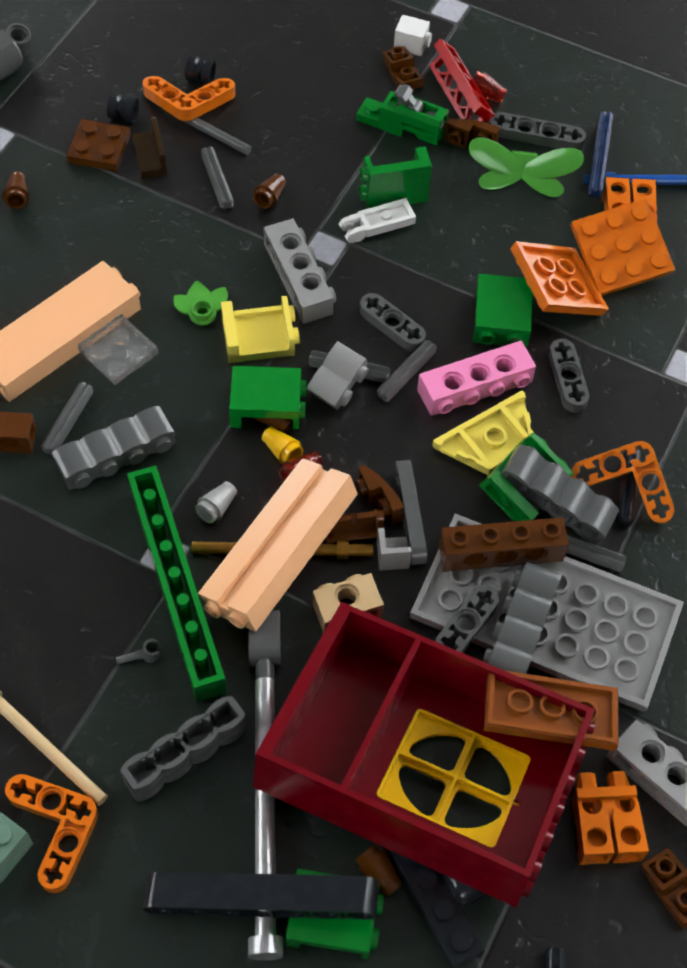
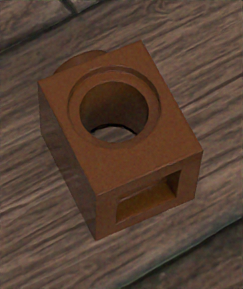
[0,412,37,454]

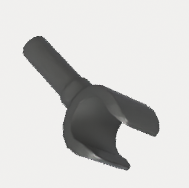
[116,639,160,665]

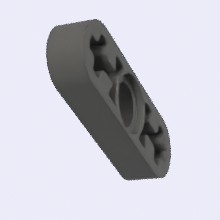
[360,293,426,352]
[548,339,589,413]
[435,585,499,653]

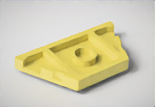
[432,390,534,475]

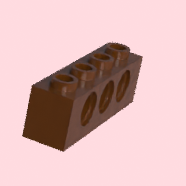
[439,517,569,572]

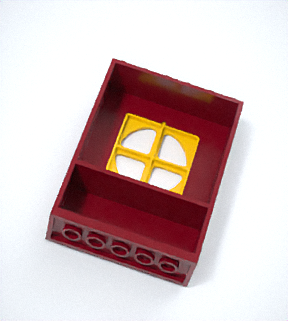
[253,602,596,907]

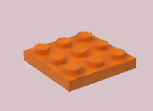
[570,198,675,296]
[510,241,609,316]

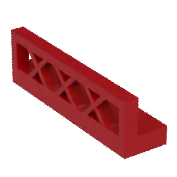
[429,38,495,123]

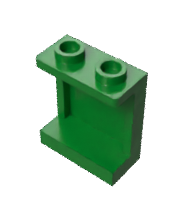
[359,146,432,209]
[473,274,532,347]
[229,366,307,429]
[479,433,574,522]
[286,869,385,959]

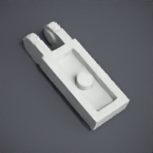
[339,198,416,243]

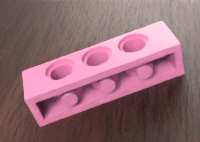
[417,341,536,416]

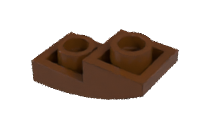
[382,46,424,90]
[444,119,500,149]
[355,465,404,525]
[641,848,687,930]

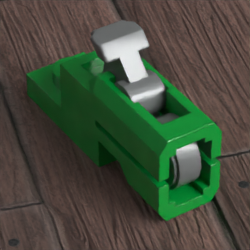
[356,84,449,146]

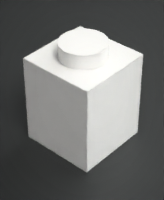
[394,15,432,56]

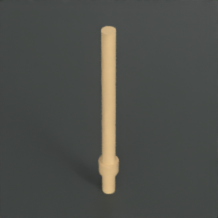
[0,691,108,806]

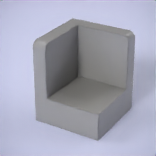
[376,528,412,571]

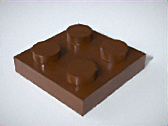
[66,119,131,171]

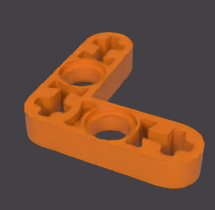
[142,76,235,121]
[572,441,674,524]
[5,774,99,894]

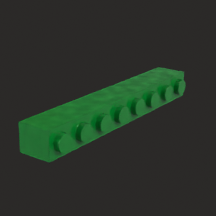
[127,466,227,703]

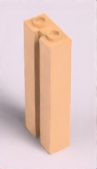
[0,261,141,402]
[198,458,358,632]

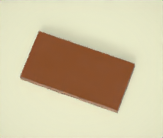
[483,671,619,751]

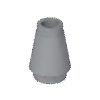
[195,481,237,523]

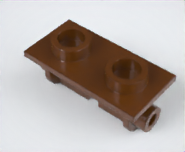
[325,509,384,544]

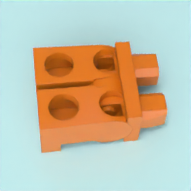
[601,177,657,222]
[571,771,649,865]

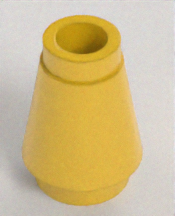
[262,427,304,466]

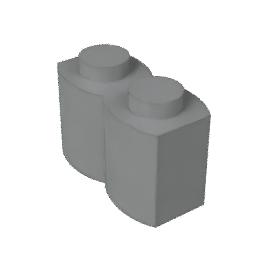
[307,341,369,410]

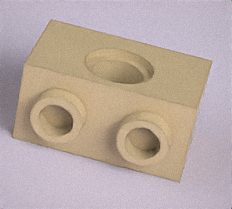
[312,573,384,633]

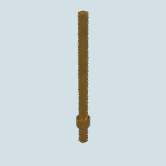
[191,541,373,559]

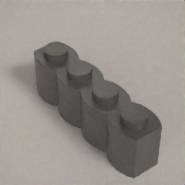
[52,406,176,490]
[501,444,619,544]
[482,562,562,674]
[120,696,247,802]

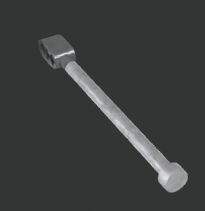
[248,610,283,960]

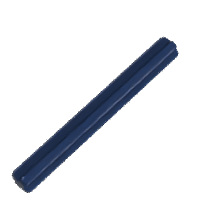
[588,111,613,198]

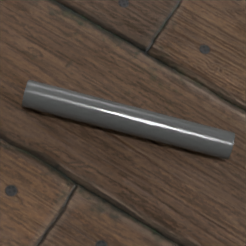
[184,118,252,155]

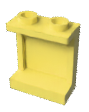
[221,296,300,363]

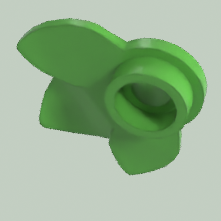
[174,281,228,325]

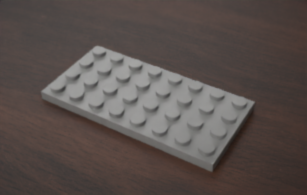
[409,514,684,712]

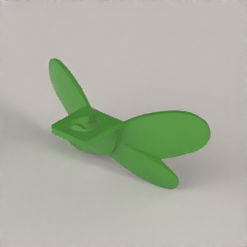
[469,137,584,197]

